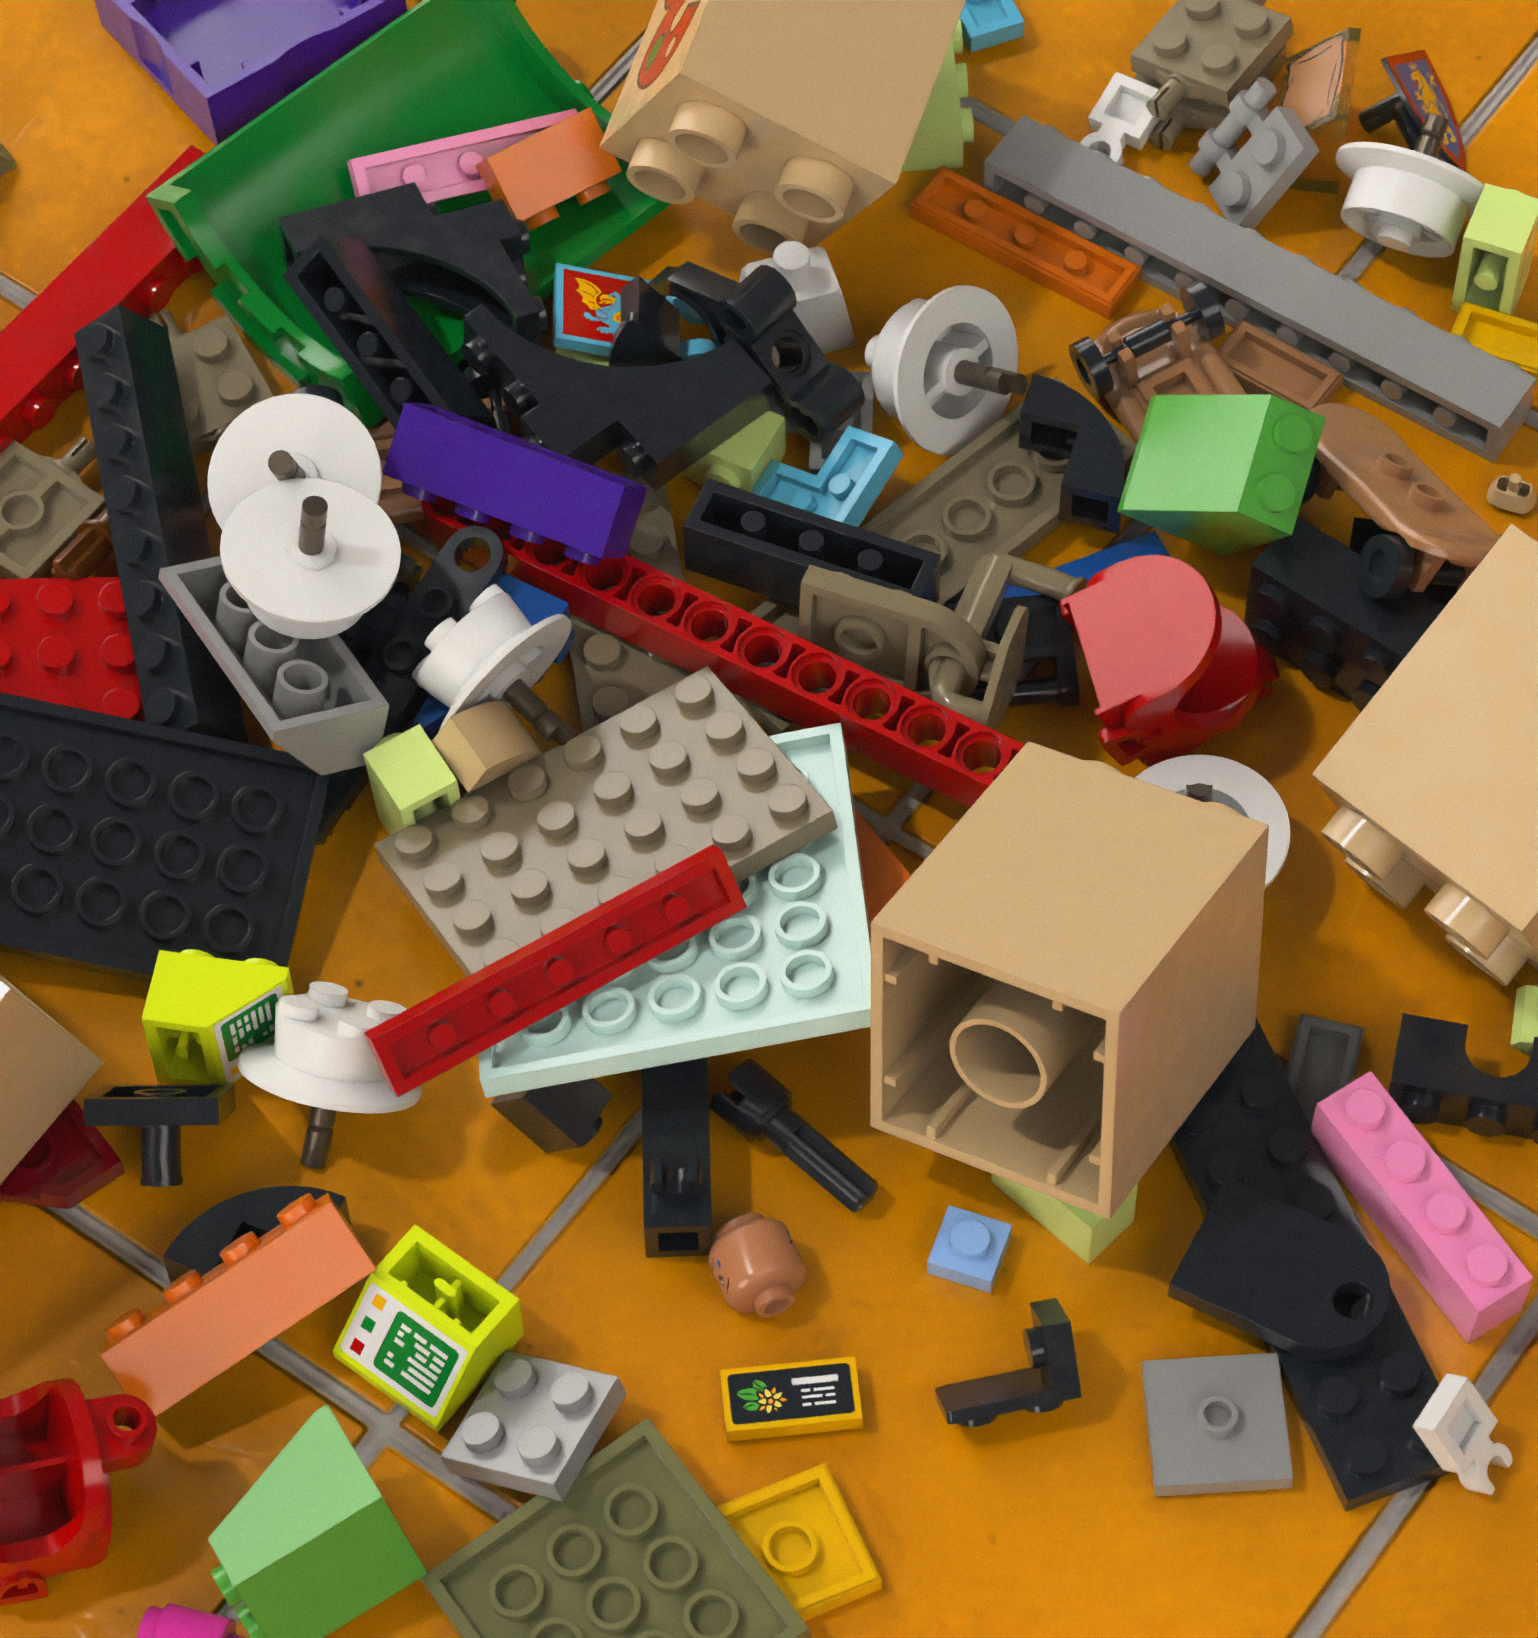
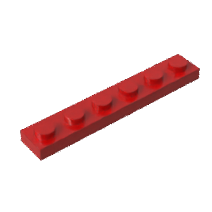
[363,844,747,1097]

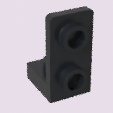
[935,1298,1082,1427]

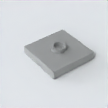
[1141,1353,1293,1496]

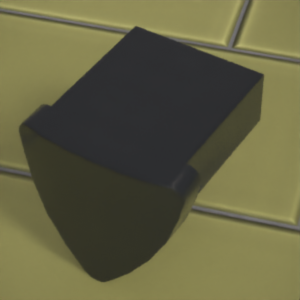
[608,275,682,367]

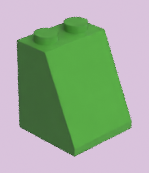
[1117,394,1326,556]
[208,1404,428,1638]

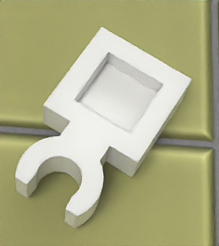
[1080,71,1160,166]
[1412,1373,1513,1495]

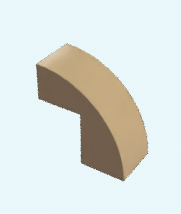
[432,700,543,793]

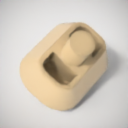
[1487,473,1537,514]

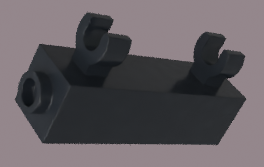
[642,1057,713,1257]

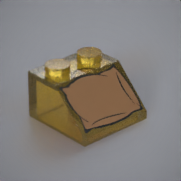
[1267,27,1361,195]

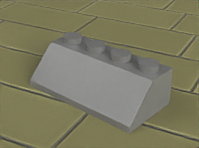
[158,556,389,776]

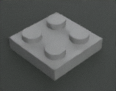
[440,1350,627,1501]

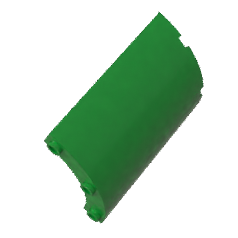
[145,0,672,429]

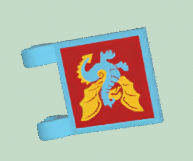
[553,263,717,360]

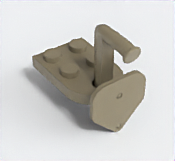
[798,553,1088,730]

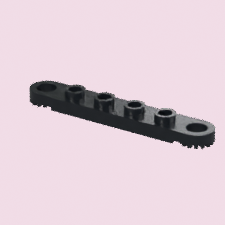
[316,526,509,849]

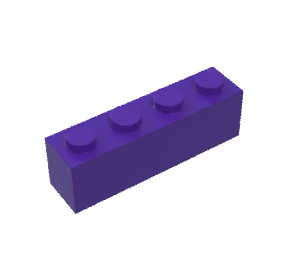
[382,403,648,566]

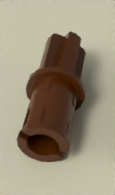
[50,508,116,580]

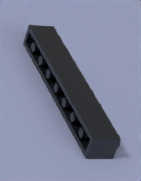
[74,304,249,744]

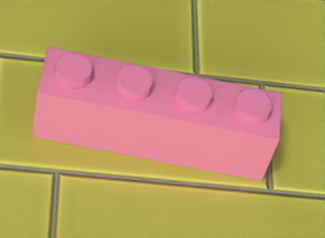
[1310,1071,1533,1344]

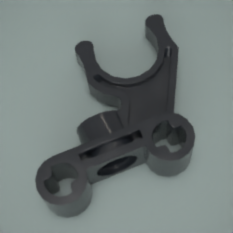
[648,261,865,444]

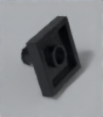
[84,1084,235,1187]

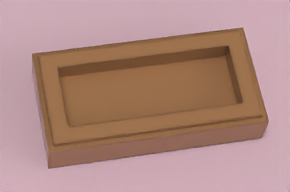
[1217,319,1344,410]

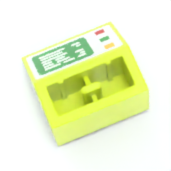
[141,949,294,1084]
[333,1224,524,1433]

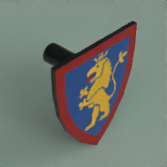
[1359,49,1467,173]

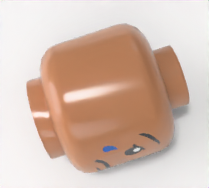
[708,1213,807,1318]

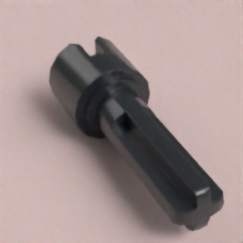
[709,1058,878,1213]

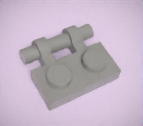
[1189,77,1320,230]

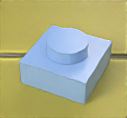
[927,1205,1012,1293]

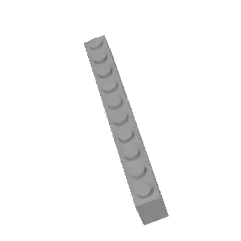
[984,115,1537,463]

